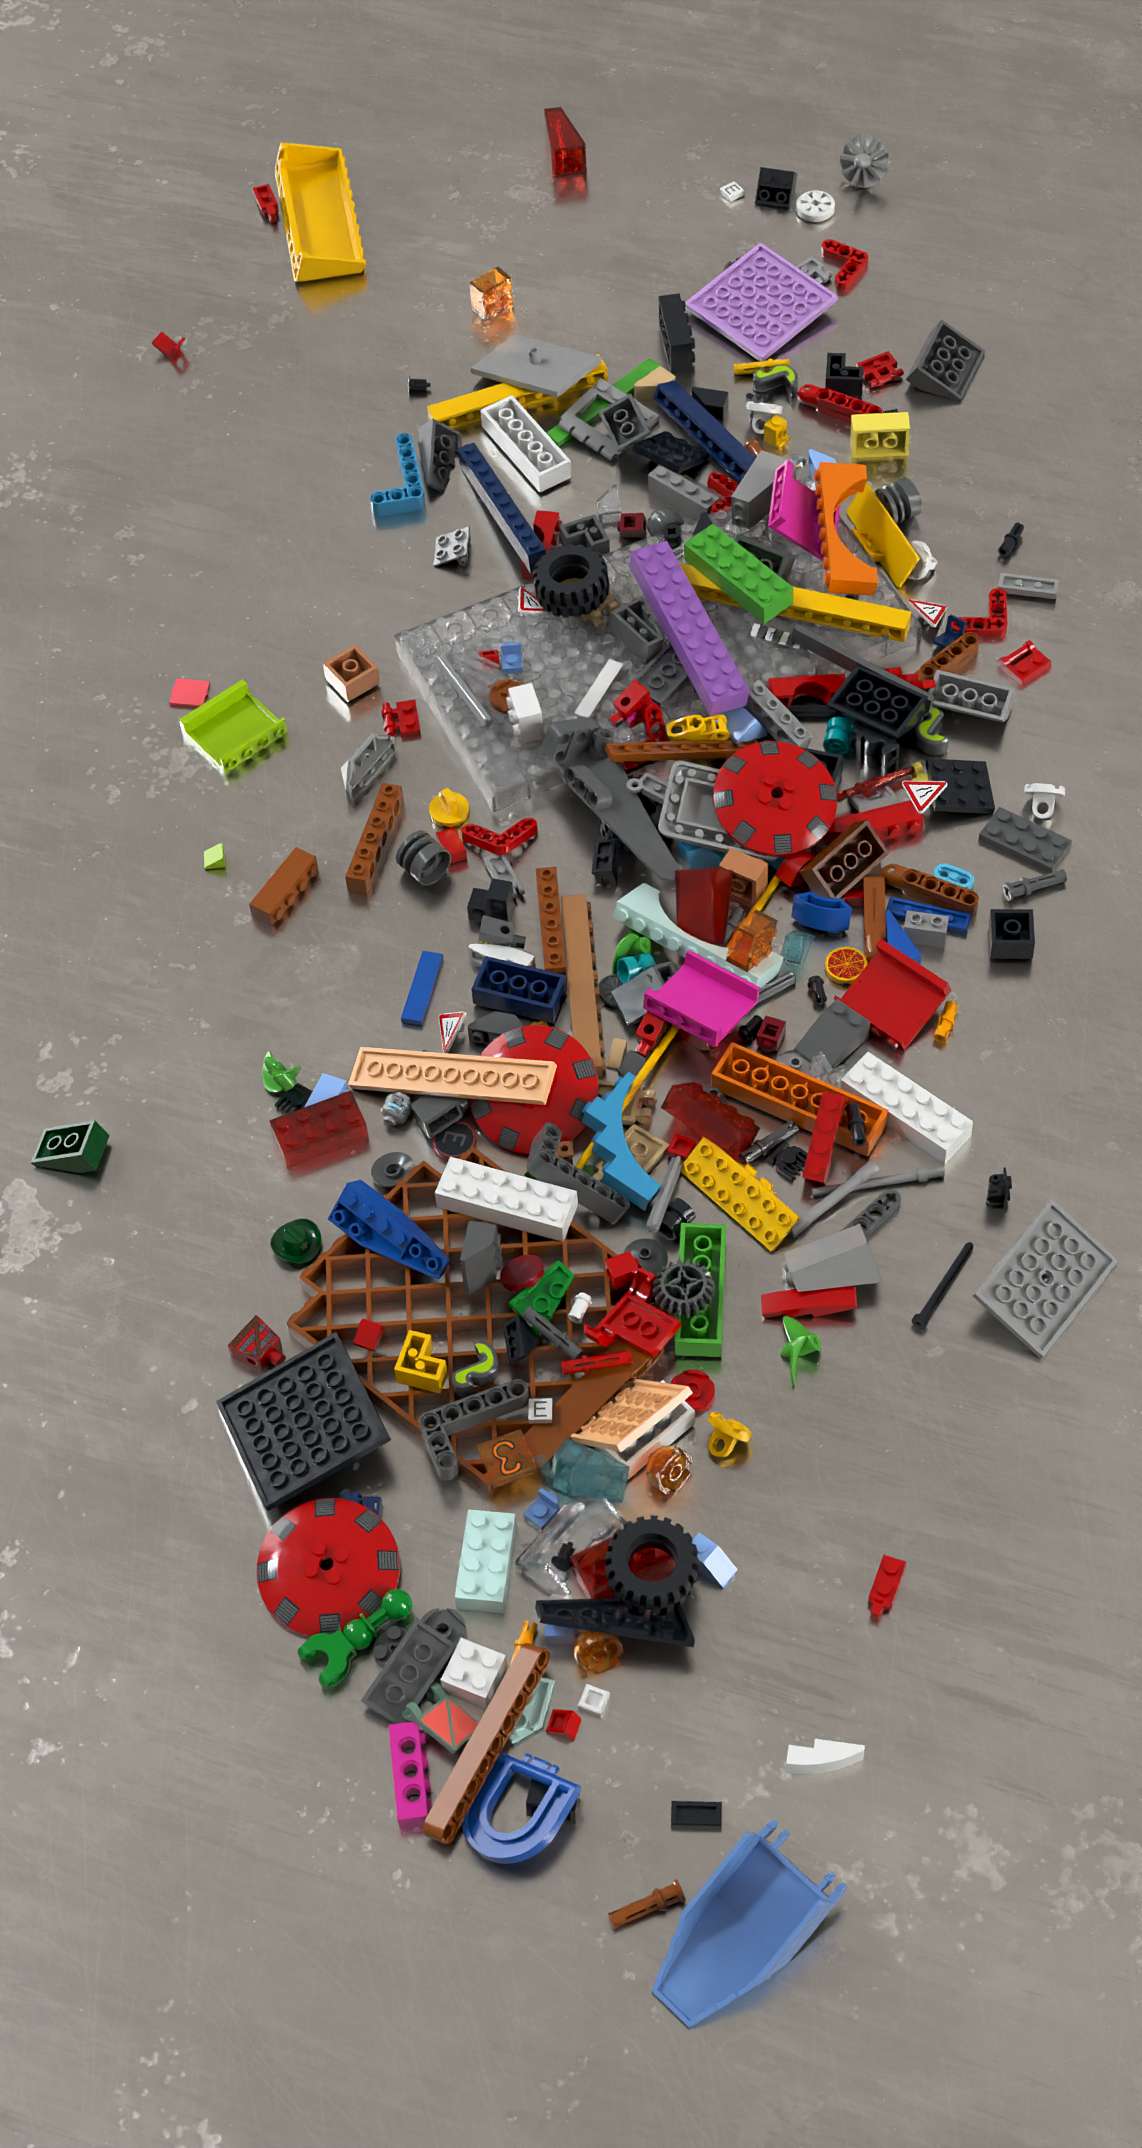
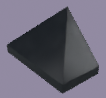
[503,1315,541,1366]

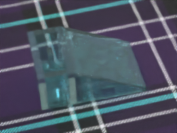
[548,1438,630,1503]

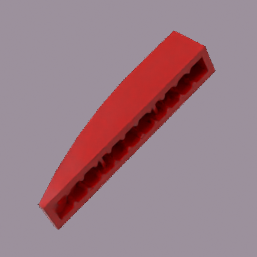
[815,800,924,845]

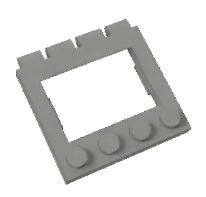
[558,379,659,461]

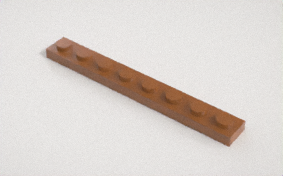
[605,739,758,763]

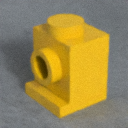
[764,414,790,449]

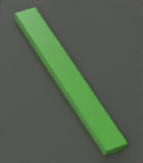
[546,358,663,447]

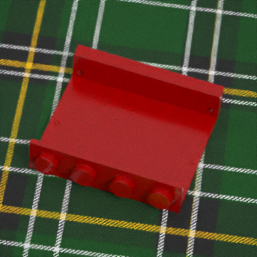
[834,938,951,1051]

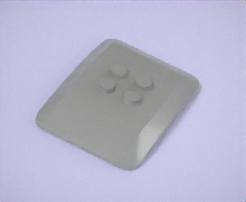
[658,761,782,861]

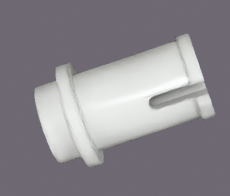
[567,1292,592,1323]

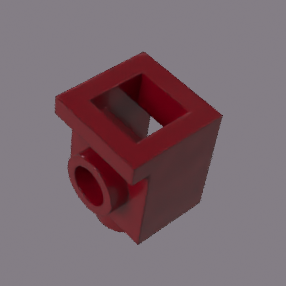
[617,513,647,539]
[757,1016,786,1052]

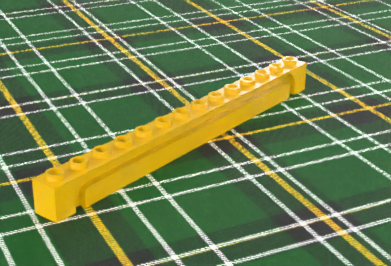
[679,563,911,642]

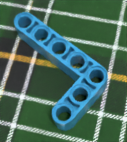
[370,433,425,517]

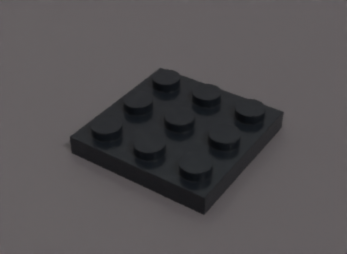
[632,431,709,473]
[925,758,995,814]

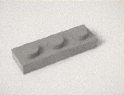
[998,573,1059,599]

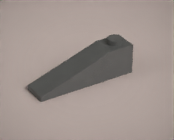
[418,419,462,491]

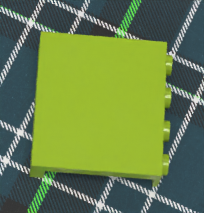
[179,679,288,773]

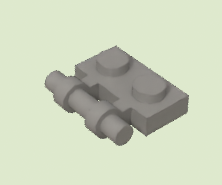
[796,256,832,284]

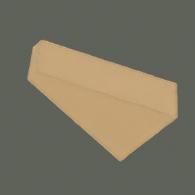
[606,1037,627,1070]

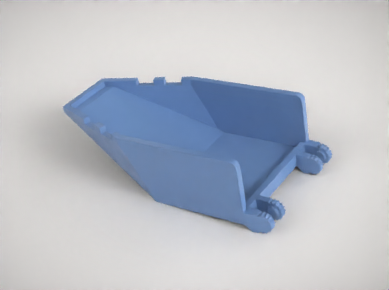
[652,1819,847,2028]

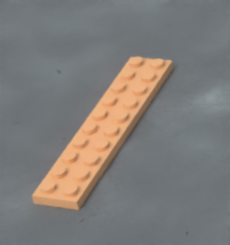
[348,1047,557,1105]

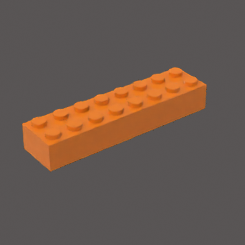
[711,1042,889,1157]

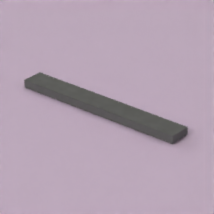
[791,624,935,714]

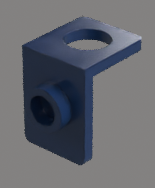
[932,614,966,648]

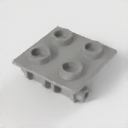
[433,526,471,567]

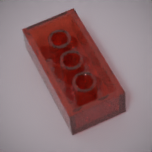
[661,1082,760,1154]
[269,1090,369,1168]
[570,1536,675,1599]

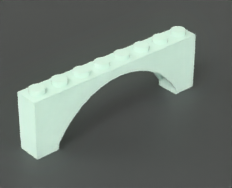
[613,883,784,989]

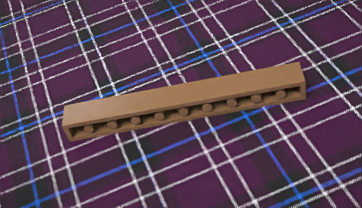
[561,894,606,1079]

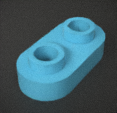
[934,863,974,890]

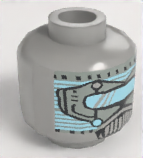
[381,1092,412,1126]

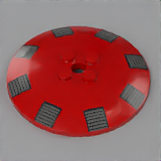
[713,741,837,857]
[469,1025,599,1155]
[256,1498,400,1637]

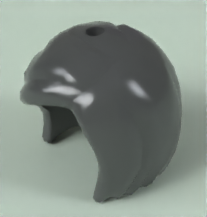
[647,508,685,543]

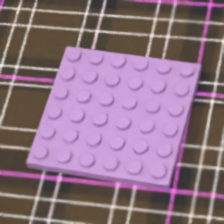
[685,242,838,362]

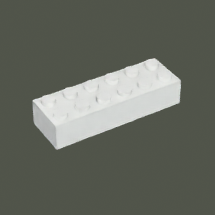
[480,395,572,492]
[840,1052,973,1164]
[435,1157,578,1242]

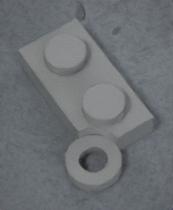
[627,772,668,805]

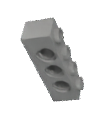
[743,680,813,748]

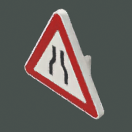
[518,587,552,616]
[907,599,947,627]
[902,781,947,814]
[439,1012,467,1053]

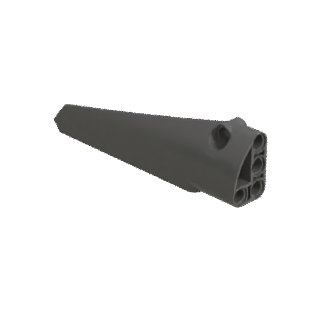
[541,717,679,883]

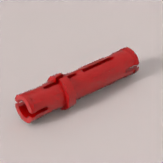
[561,1350,632,1376]

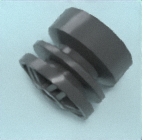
[874,477,922,524]
[396,830,451,886]

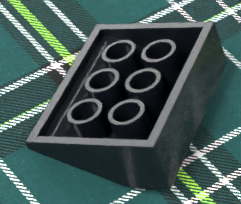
[826,665,928,739]

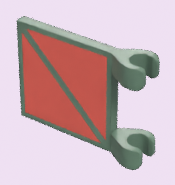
[402,1682,479,1754]

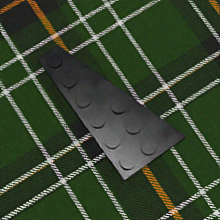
[535,1598,695,1648]

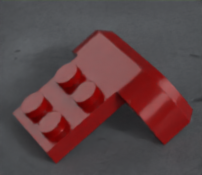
[584,1268,681,1358]

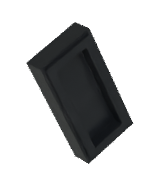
[671,1801,722,1830]

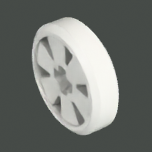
[796,190,835,222]

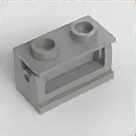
[904,910,949,948]

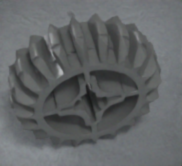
[653,1258,715,1318]

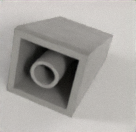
[731,450,796,529]
[783,1224,882,1292]

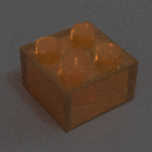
[470,267,513,321]
[726,910,778,972]

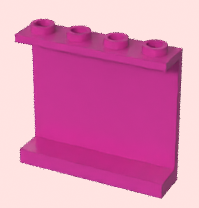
[768,460,841,561]
[643,950,760,1047]

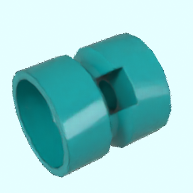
[823,717,853,755]
[617,953,655,984]

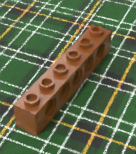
[345,782,404,895]
[535,867,567,982]

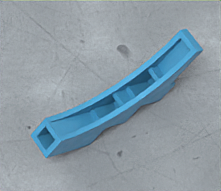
[582,1071,661,1211]

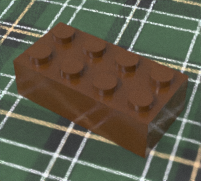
[799,820,889,899]

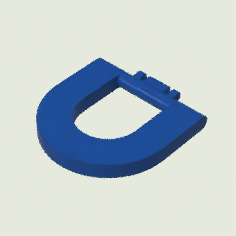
[462,1752,581,1864]

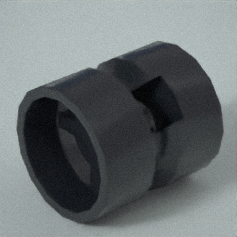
[658,1198,696,1240]

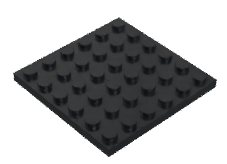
[216,1332,391,1511]

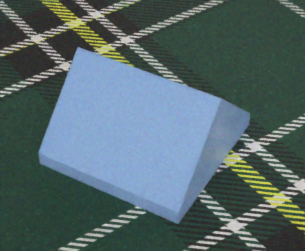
[715,706,768,744]

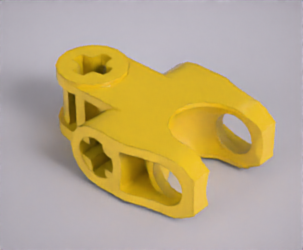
[666,714,730,742]

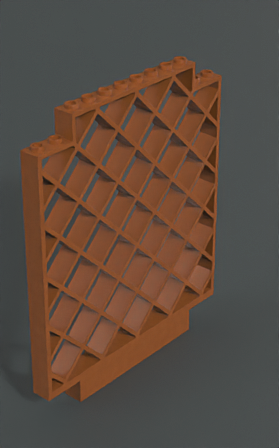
[287,1147,668,1495]

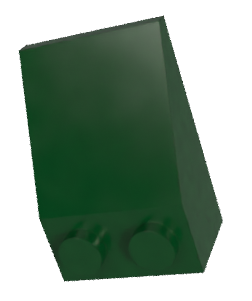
[31,1120,110,1173]

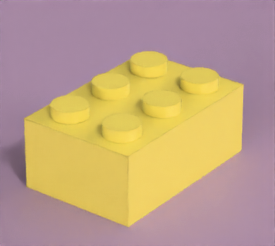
[850,412,910,458]

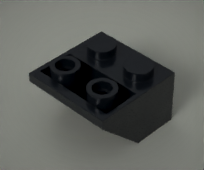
[755,167,798,208]

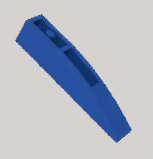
[328,1180,450,1279]

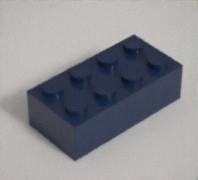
[471,956,567,1023]

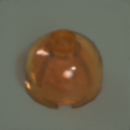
[646,1445,693,1494]
[573,1630,623,1674]

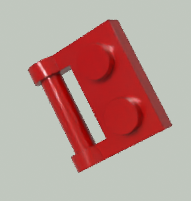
[998,640,1051,686]

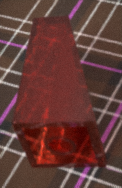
[544,107,587,177]
[675,867,733,946]

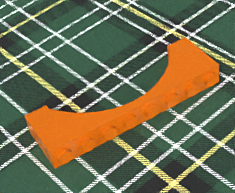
[814,462,878,596]

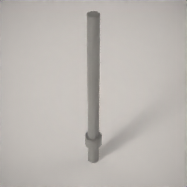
[812,1167,945,1197]

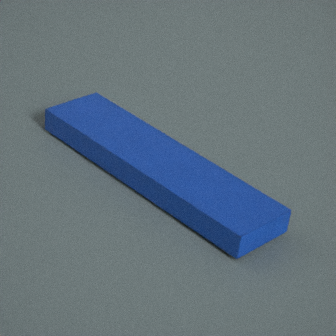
[885,896,972,935]
[401,951,443,1026]

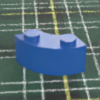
[791,891,852,933]

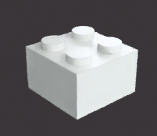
[506,683,544,744]
[441,1638,507,1709]

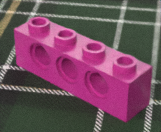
[388,1722,432,1829]

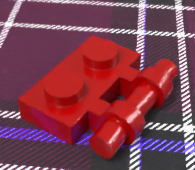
[856,351,904,388]
[381,700,421,737]

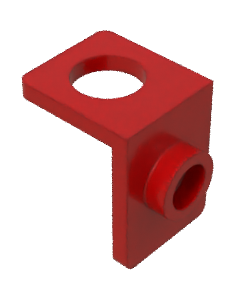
[151,332,185,359]

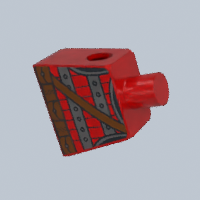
[634,1011,672,1058]
[227,1315,286,1370]

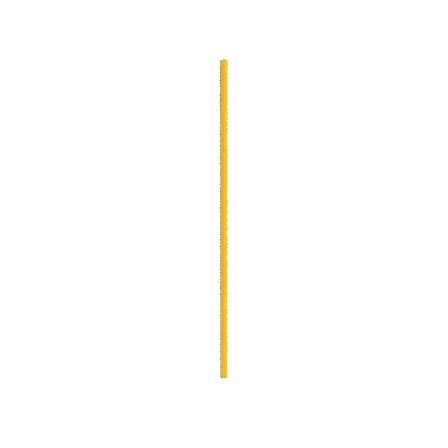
[575,876,781,1170]

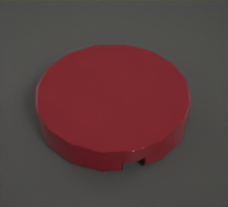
[500,1254,545,1292]

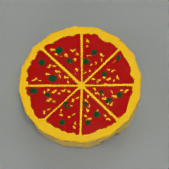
[825,946,867,985]

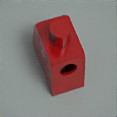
[609,679,653,728]

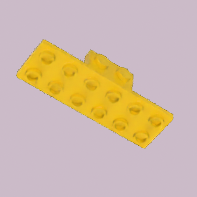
[846,483,920,587]
[681,1136,800,1252]

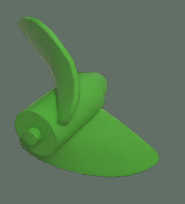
[612,928,653,974]
[262,1051,301,1093]
[780,1316,822,1386]

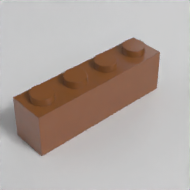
[249,847,318,926]

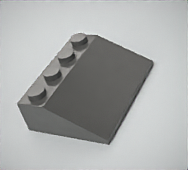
[906,319,985,401]

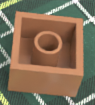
[323,645,380,702]
[719,848,768,906]

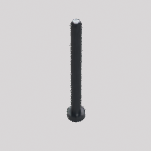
[911,1242,973,1329]

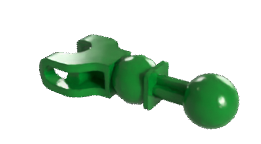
[297,1589,412,1689]

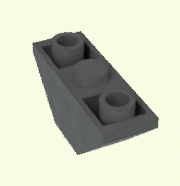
[468,1011,523,1044]

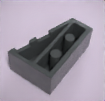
[609,597,664,664]

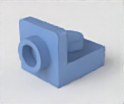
[501,642,523,674]
[523,1488,560,1531]

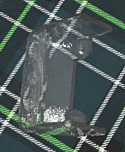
[515,1497,626,1595]

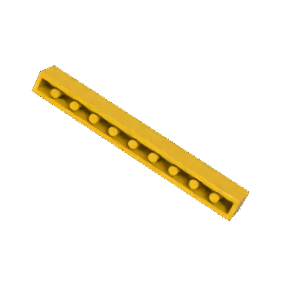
[427,354,608,429]

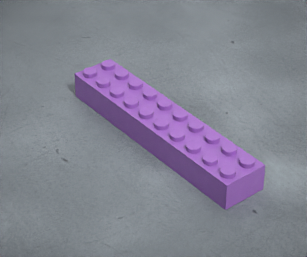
[629,541,749,716]

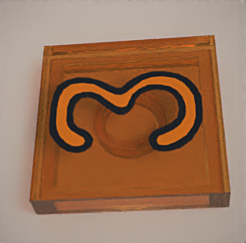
[477,1429,538,1488]

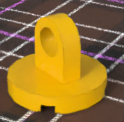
[429,788,469,828]
[707,1412,752,1457]

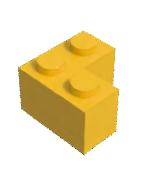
[394,1330,448,1394]

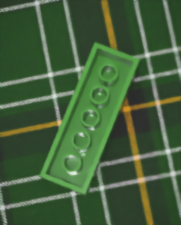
[684,524,793,624]
[675,1223,726,1357]

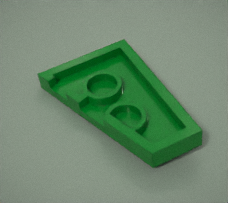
[508,1260,575,1337]

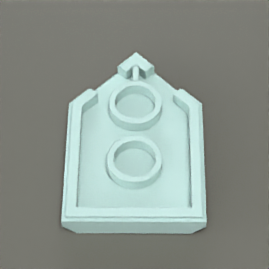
[507,1670,555,1744]

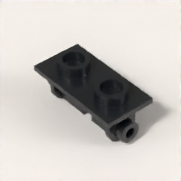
[986,1167,1012,1210]

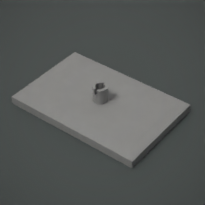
[470,334,602,398]
[972,1199,1118,1358]

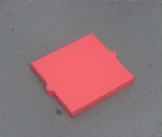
[169,678,210,708]

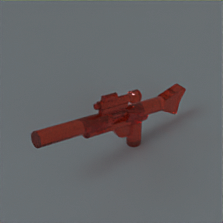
[836,766,914,802]

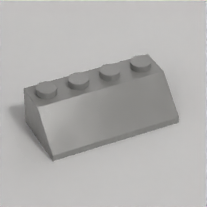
[648,465,724,521]
[928,670,1014,723]

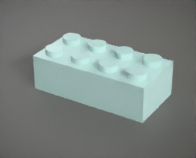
[455,1510,517,1614]

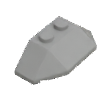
[341,733,397,804]

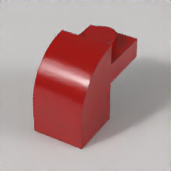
[775,851,816,887]

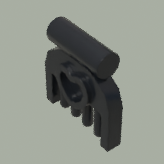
[274,1083,313,1122]
[767,1141,808,1181]

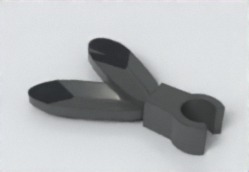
[746,393,774,424]

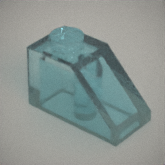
[781,930,814,967]

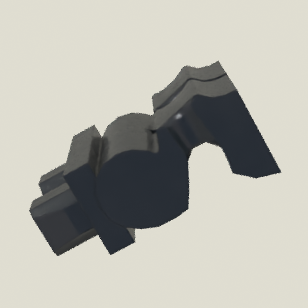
[851,723,899,781]

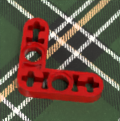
[821,239,868,290]
[707,472,739,519]
[951,588,1008,637]
[622,701,668,771]
[461,818,538,855]

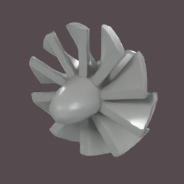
[840,135,890,188]

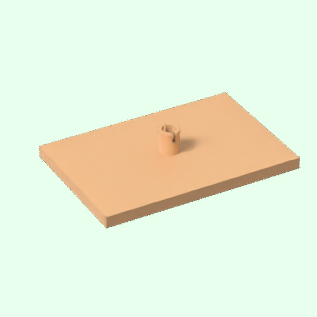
[570,1379,693,1452]

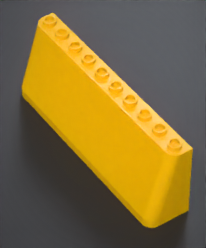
[275,142,366,282]

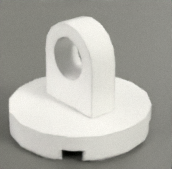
[745,401,783,434]
[907,541,937,580]
[1024,783,1066,819]

